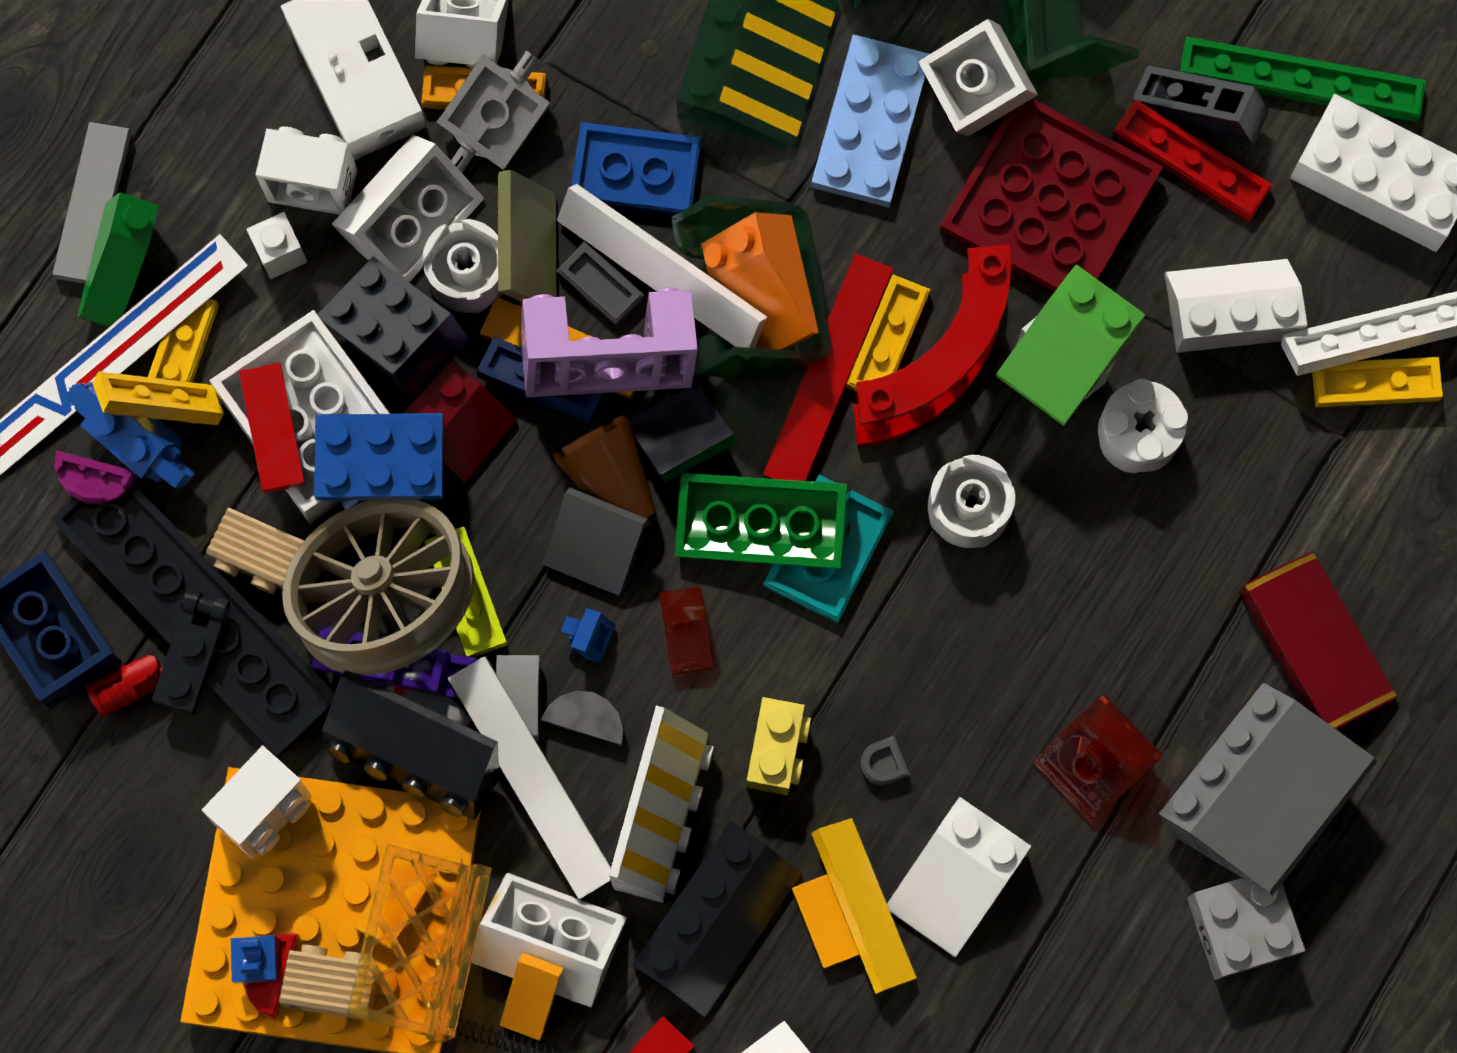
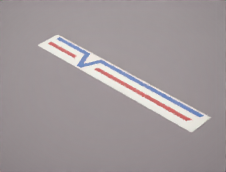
[0,234,248,475]

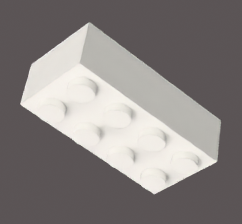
[1290,94,1457,252]

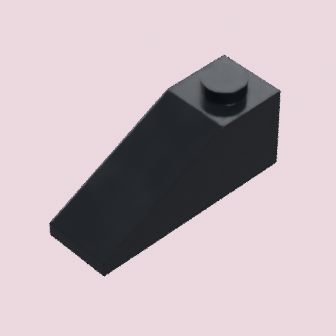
[1132,65,1269,146]

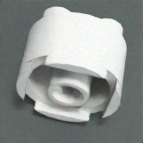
[423,219,503,314]
[1098,379,1188,473]
[928,455,1015,548]

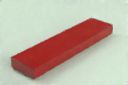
[1112,99,1273,221]

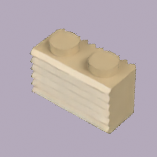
[206,508,304,594]
[279,945,380,1021]

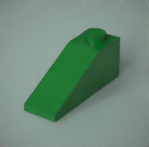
[77,192,159,328]

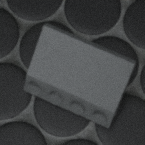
[1159,683,1377,896]

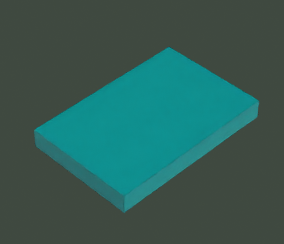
[763,475,894,623]

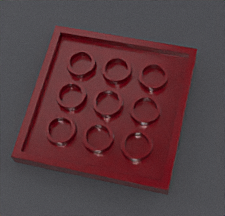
[940,99,1163,292]

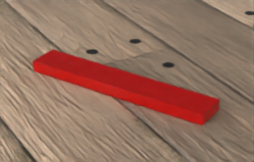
[763,253,893,481]

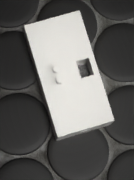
[281,0,427,160]

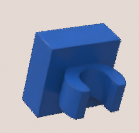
[560,608,616,664]
[231,935,279,984]

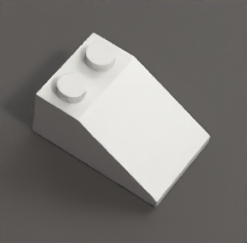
[887,797,1031,957]

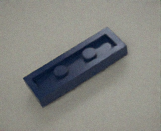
[477,336,606,424]

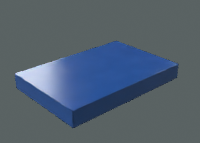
[571,122,701,218]

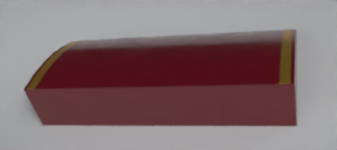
[1239,551,1398,730]

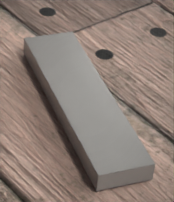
[52,122,131,284]

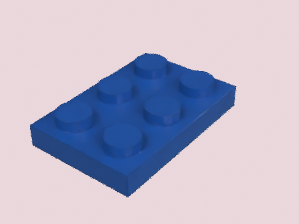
[314,413,444,501]

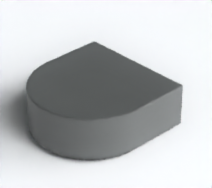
[860,736,910,786]

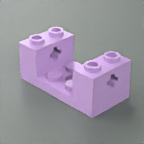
[521,288,698,397]

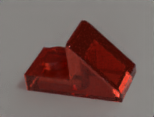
[659,586,713,675]

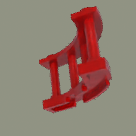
[853,244,1011,448]

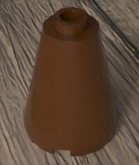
[553,414,656,528]

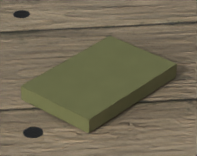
[498,170,557,302]

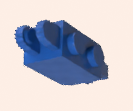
[67,382,195,488]

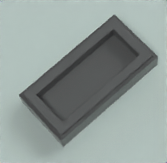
[556,241,645,328]

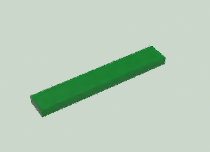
[1179,36,1426,122]

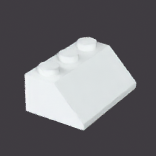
[332,135,484,282]
[1165,259,1307,353]
[470,873,627,1007]

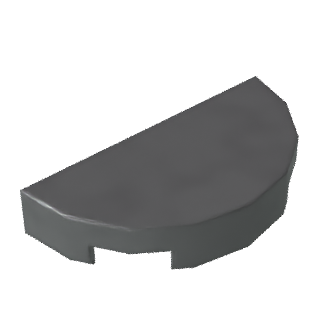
[541,691,624,747]

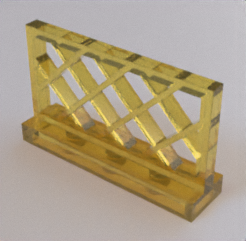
[346,843,492,1043]

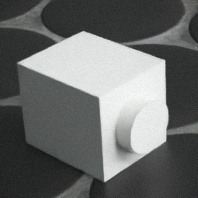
[247,212,307,279]

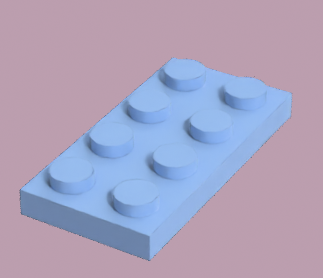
[811,34,930,208]

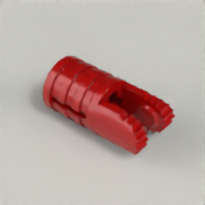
[85,654,163,718]

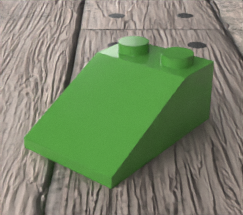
[996,265,1145,426]

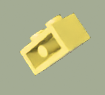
[746,697,811,796]

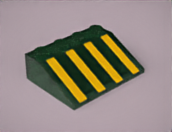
[677,0,839,150]

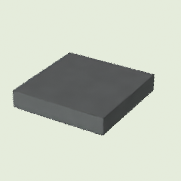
[542,488,647,596]

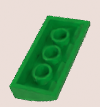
[675,473,851,569]

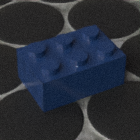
[0,550,122,710]

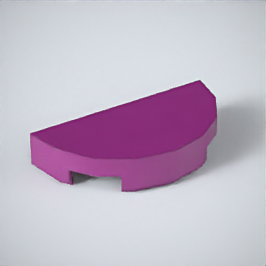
[54,450,138,505]

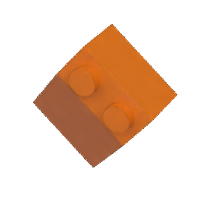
[701,212,819,362]

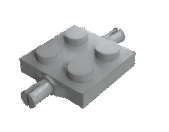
[437,50,551,173]

